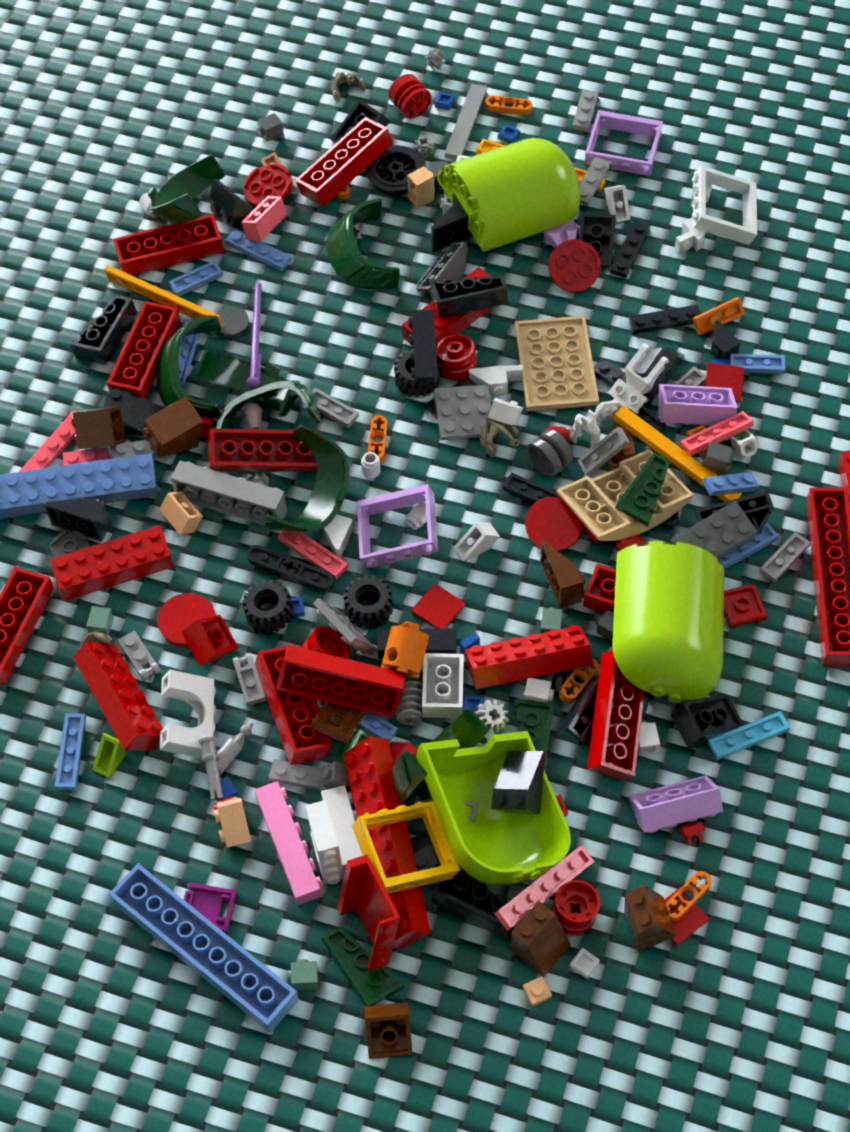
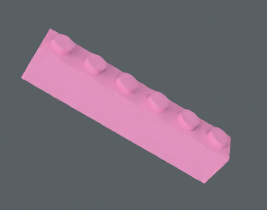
[254,781,323,905]

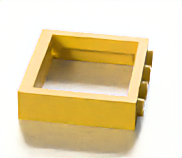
[352,801,460,894]

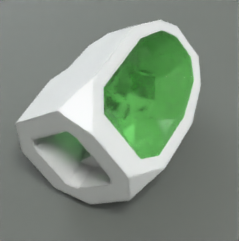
[730,430,758,457]

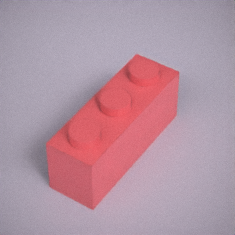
[242,196,287,242]

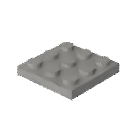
[433,384,491,440]
[313,598,377,655]

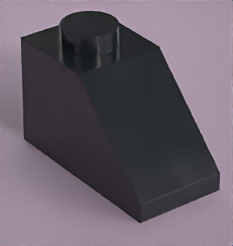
[711,320,741,360]

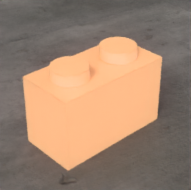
[407,166,435,208]
[159,491,203,535]
[214,798,251,848]

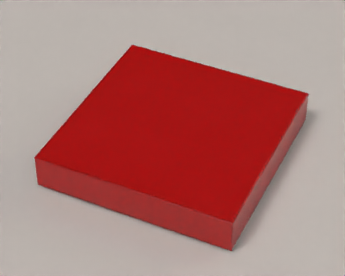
[705,362,744,403]
[411,583,465,629]
[724,584,767,628]
[665,887,709,946]

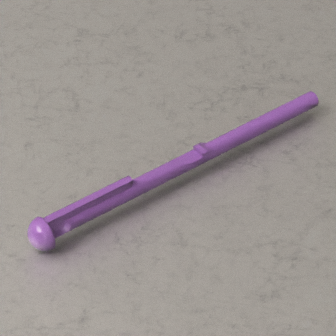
[246,282,262,389]

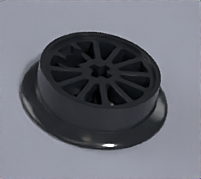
[365,145,426,196]

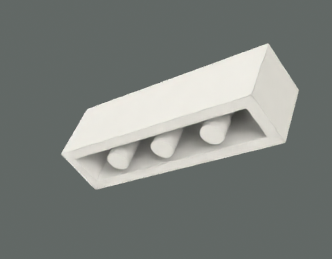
[321,785,363,873]

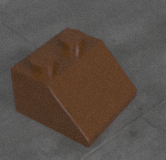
[364,1002,413,1059]

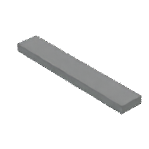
[445,84,487,159]

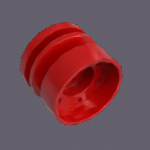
[388,74,432,119]
[552,880,600,936]

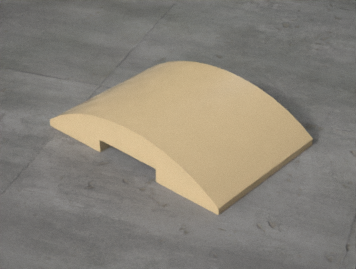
[556,449,694,541]

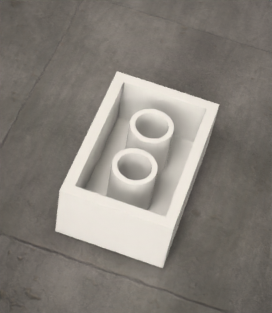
[422,653,464,718]

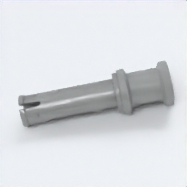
[198,736,224,800]

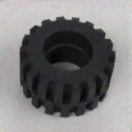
[394,349,440,397]
[344,575,393,629]
[242,580,294,634]

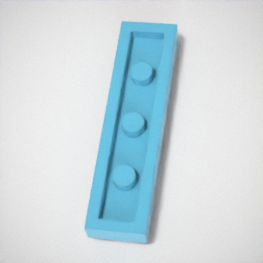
[708,711,790,760]

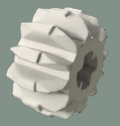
[475,700,509,734]

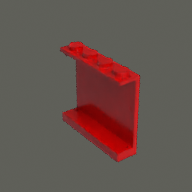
[337,854,400,971]

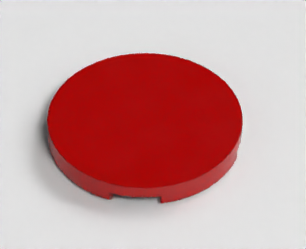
[244,163,293,208]
[548,239,601,292]
[525,497,582,552]
[157,593,216,647]

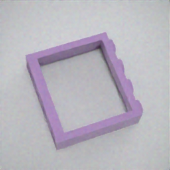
[585,110,663,176]
[357,484,438,568]

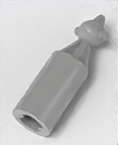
[217,723,253,775]

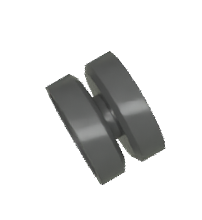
[526,429,574,477]

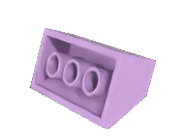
[658,384,737,426]
[629,775,723,833]

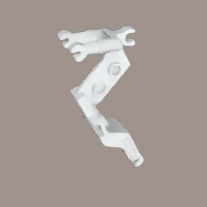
[569,343,669,449]

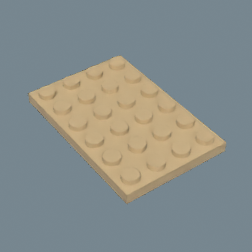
[514,316,599,411]

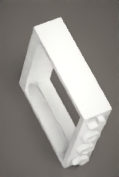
[692,165,757,245]

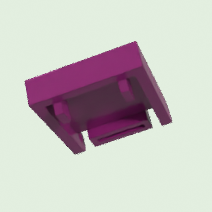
[183,883,238,933]

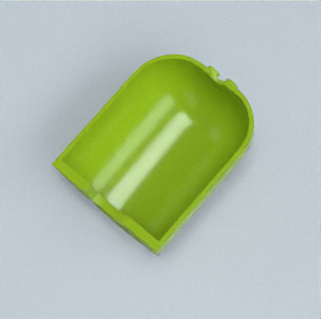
[437,138,581,252]
[612,541,724,704]
[416,731,571,886]

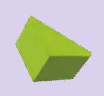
[92,733,126,778]

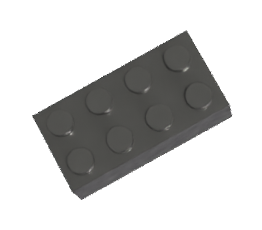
[669,500,757,560]

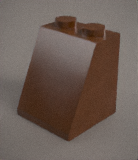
[142,397,204,458]
[71,406,126,449]
[624,885,677,952]
[510,901,571,977]

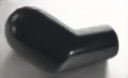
[551,673,569,702]

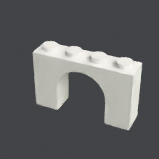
[160,670,216,758]
[305,800,344,885]

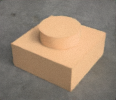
[523,976,552,1007]

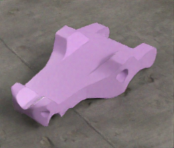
[543,219,579,248]

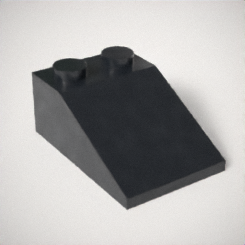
[330,99,390,143]
[431,201,473,253]
[579,213,617,267]
[102,387,164,437]
[44,498,112,542]
[670,694,744,749]
[491,751,546,814]

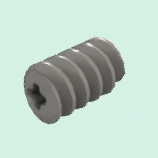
[397,681,423,726]

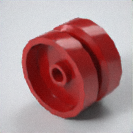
[436,334,477,380]
[300,626,351,659]

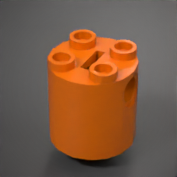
[381,622,430,679]

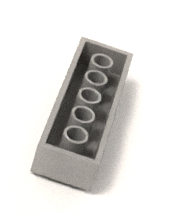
[171,461,287,526]

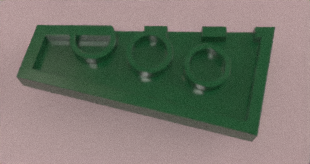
[615,452,670,527]
[514,698,554,770]
[321,926,404,1006]

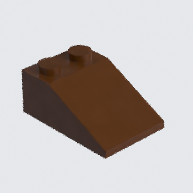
[540,540,585,608]

